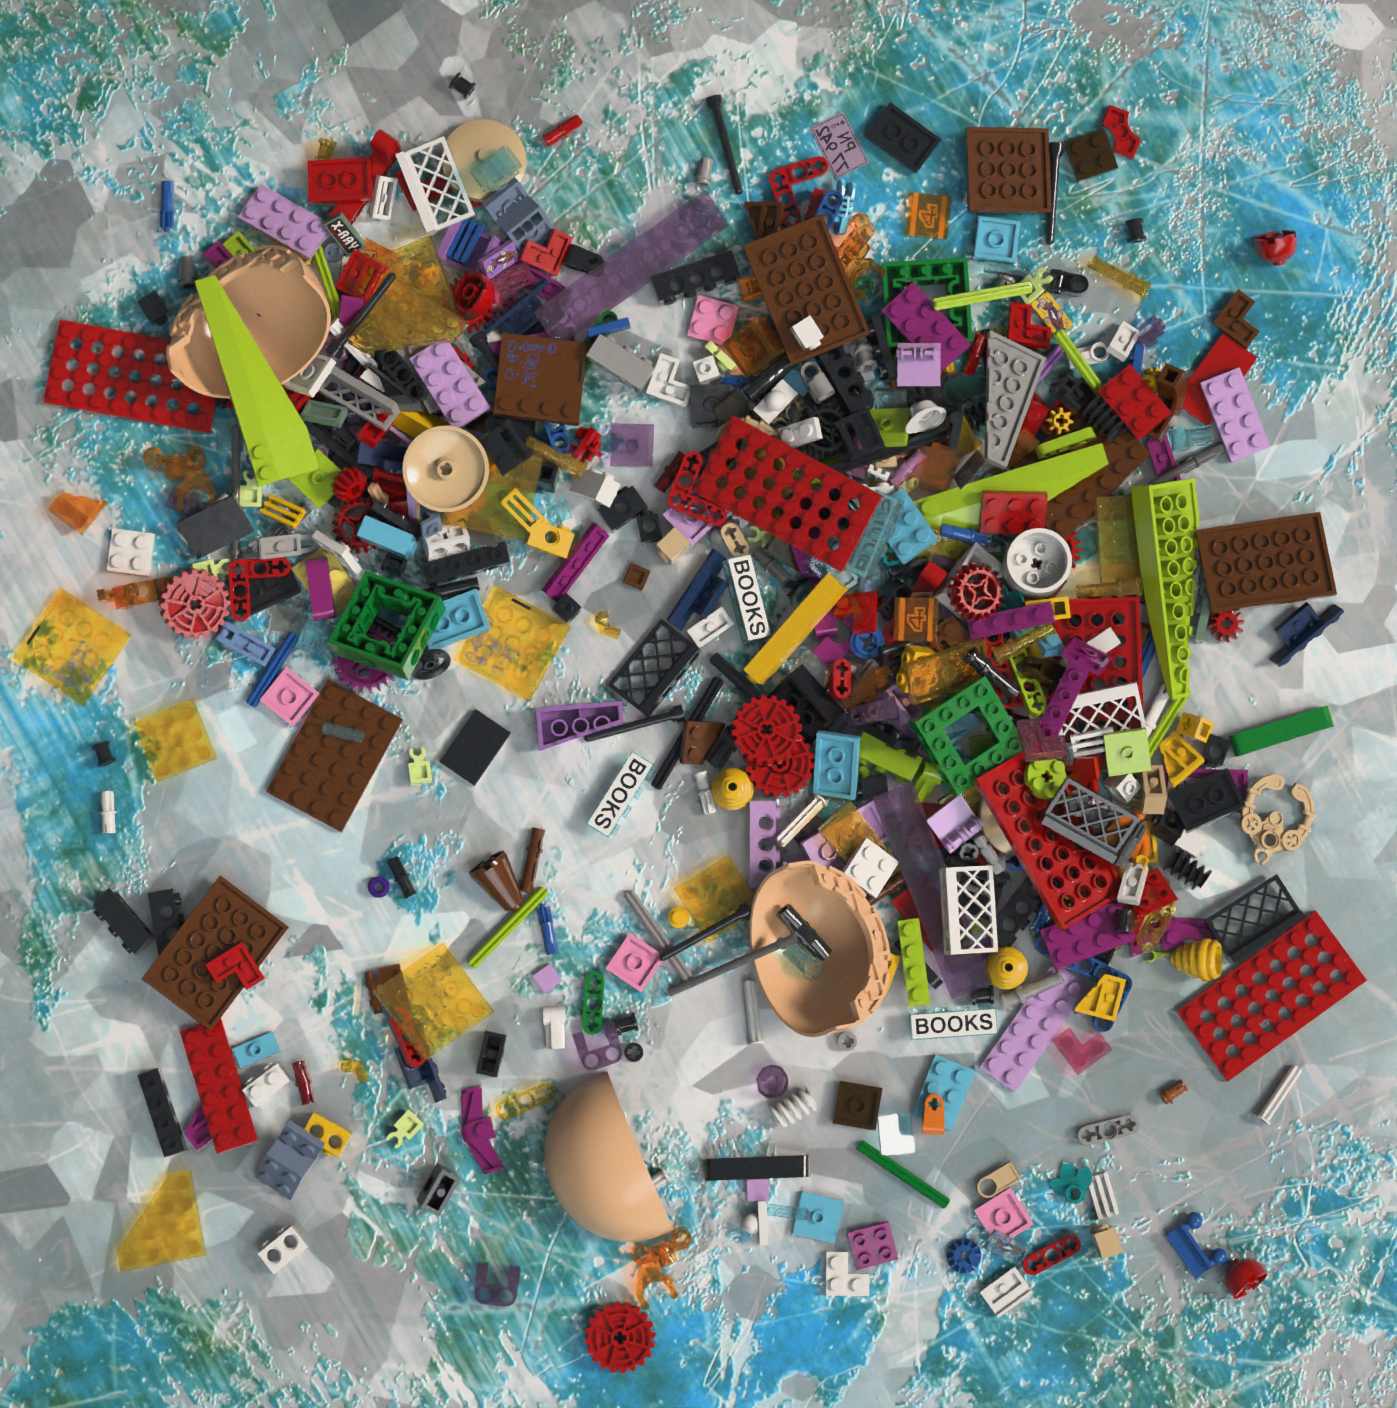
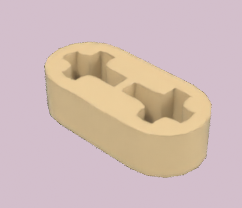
[720,519,749,557]

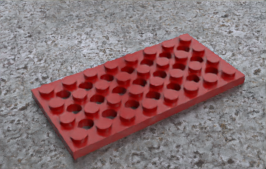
[43,319,216,434]
[693,416,883,572]
[1054,597,1144,772]
[973,741,1122,931]
[1176,910,1367,1082]

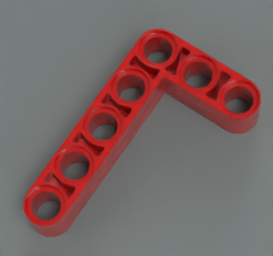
[328,129,401,225]
[873,561,948,659]
[978,613,1057,710]

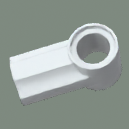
[1067,342,1109,370]
[543,1006,566,1049]

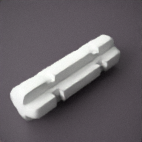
[974,835,1005,875]

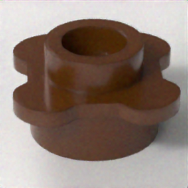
[465,412,489,432]

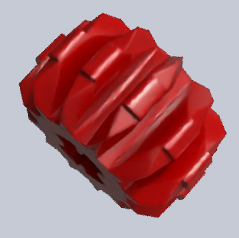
[331,466,369,503]
[1207,611,1245,643]

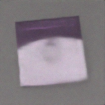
[610,423,654,468]

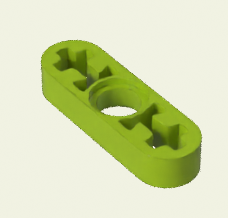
[1035,427,1097,459]

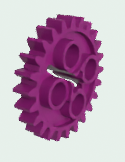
[332,624,396,694]

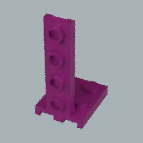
[1034,637,1113,745]

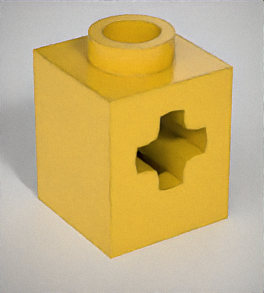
[1176,712,1214,743]

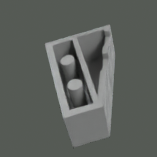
[586,334,654,395]

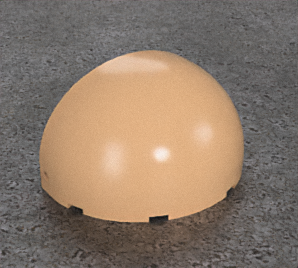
[166,245,331,398]
[750,861,891,1037]
[544,1071,674,1242]

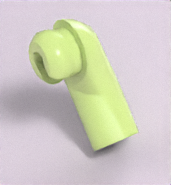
[898,476,919,495]

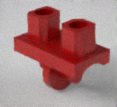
[567,426,603,468]

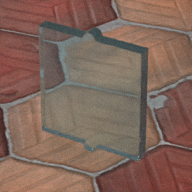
[877,1114,915,1156]

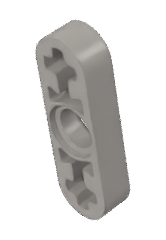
[1077,1115,1139,1145]

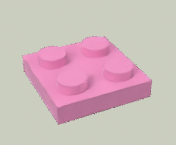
[687,295,739,348]
[260,667,320,727]
[606,933,662,993]
[974,1187,1034,1243]

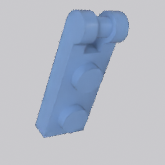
[214,620,276,668]

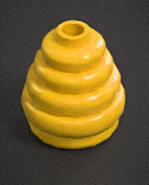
[711,768,754,810]
[1171,938,1223,981]
[985,947,1028,990]

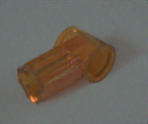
[1006,428,1041,470]

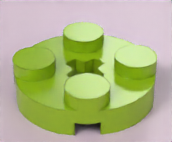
[1024,755,1066,800]

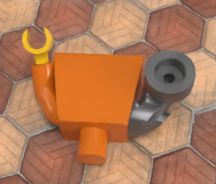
[1087,808,1150,871]

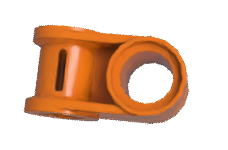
[736,276,762,303]
[922,1093,945,1135]

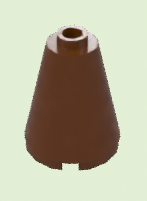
[469,850,523,912]

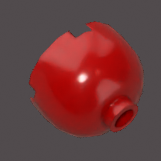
[1254,230,1297,266]
[453,271,496,315]
[1224,1258,1268,1300]

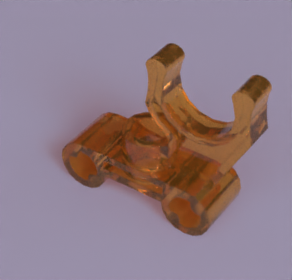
[835,213,886,301]
[143,447,216,512]
[96,577,171,610]
[631,1226,692,1310]

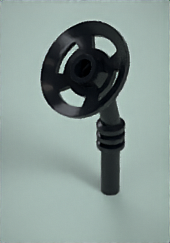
[373,616,451,680]

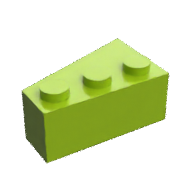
[859,732,923,785]

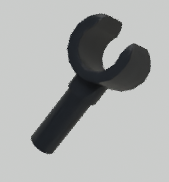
[782,577,810,597]

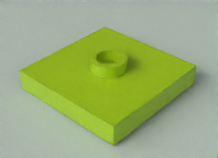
[869,408,911,447]
[289,449,342,509]
[1103,727,1152,777]

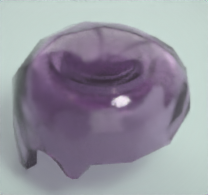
[756,1065,789,1098]

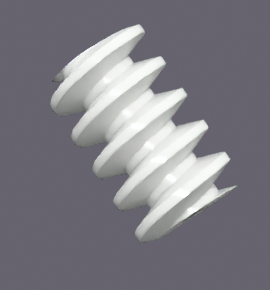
[768,1087,817,1128]

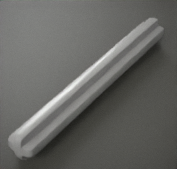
[624,890,693,981]

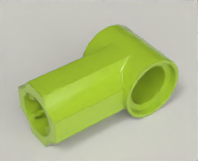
[907,760,942,804]

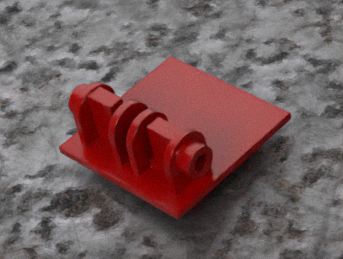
[1131,868,1178,919]

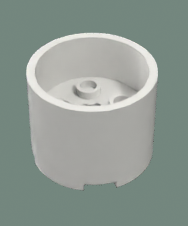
[1002,528,1072,599]

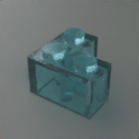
[470,145,522,193]

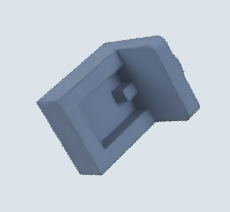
[420,504,442,539]

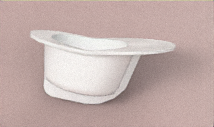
[905,400,946,434]

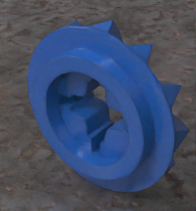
[850,627,885,659]
[947,1238,981,1273]

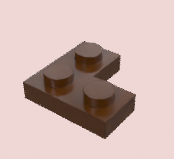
[1212,289,1260,349]

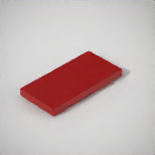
[1182,333,1258,427]

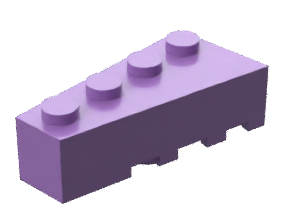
[536,700,624,751]

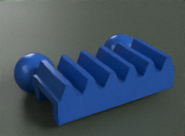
[1165,1212,1228,1279]

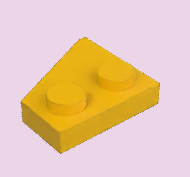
[1159,731,1204,788]
[1074,974,1126,1022]

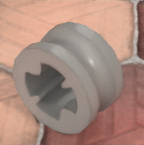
[837,1032,857,1051]

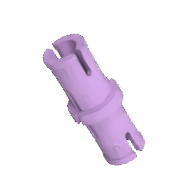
[889,448,928,487]

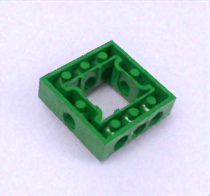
[881,257,973,351]
[327,571,446,680]
[907,674,1028,795]

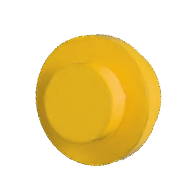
[668,907,689,928]

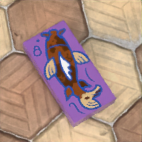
[478,240,518,279]

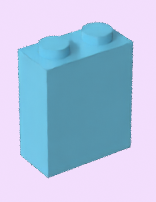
[357,515,418,559]

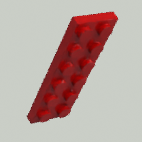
[180,1018,259,1155]

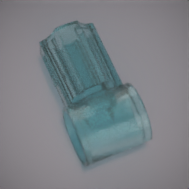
[1168,425,1213,452]
[782,942,823,981]

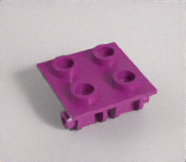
[847,1221,898,1270]

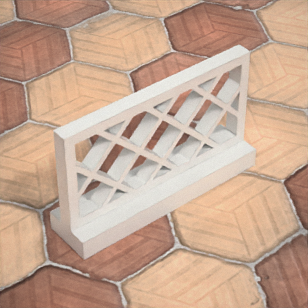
[395,136,476,236]
[1059,681,1147,750]
[939,865,998,955]

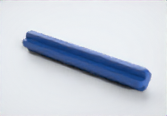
[246,631,299,708]

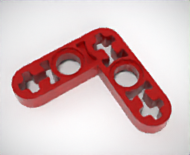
[769,156,829,228]
[667,451,727,527]
[228,557,291,622]

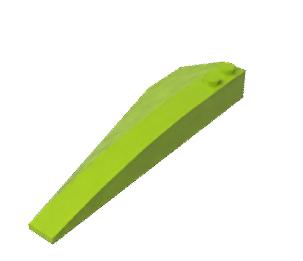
[194,275,319,487]
[913,443,1109,564]
[1131,478,1200,700]

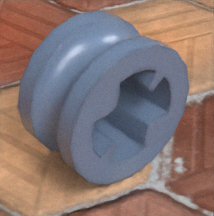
[324,243,344,263]

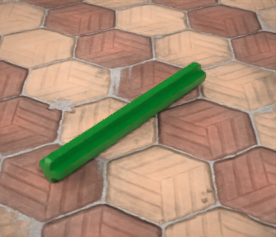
[857,1140,950,1209]

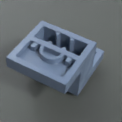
[482,177,555,253]
[254,1120,325,1200]

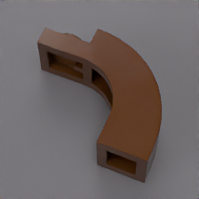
[1145,363,1187,443]

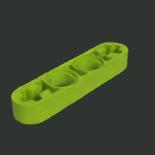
[1005,638,1047,717]

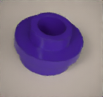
[368,876,390,898]

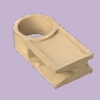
[977,1162,1021,1198]

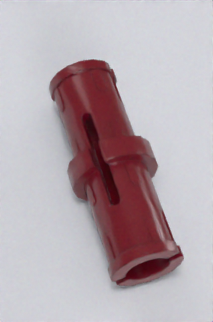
[654,451,689,493]
[291,1060,316,1105]

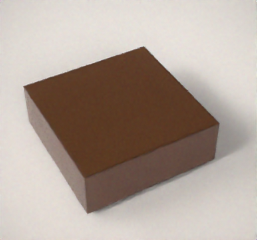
[623,563,651,591]

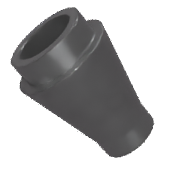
[178,256,199,289]

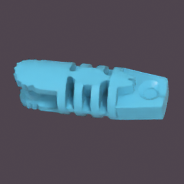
[833,179,856,235]

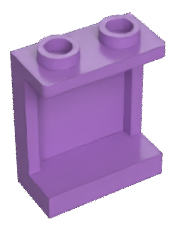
[435,218,503,274]

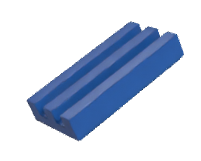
[446,219,485,265]
[587,317,631,340]

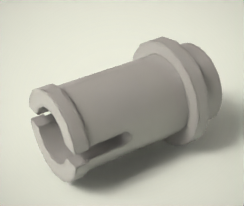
[695,157,714,186]

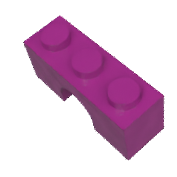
[812,617,872,669]

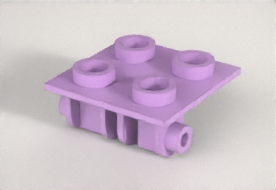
[897,343,941,386]
[926,794,983,854]

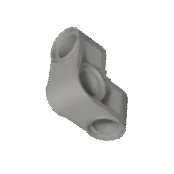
[801,362,835,404]

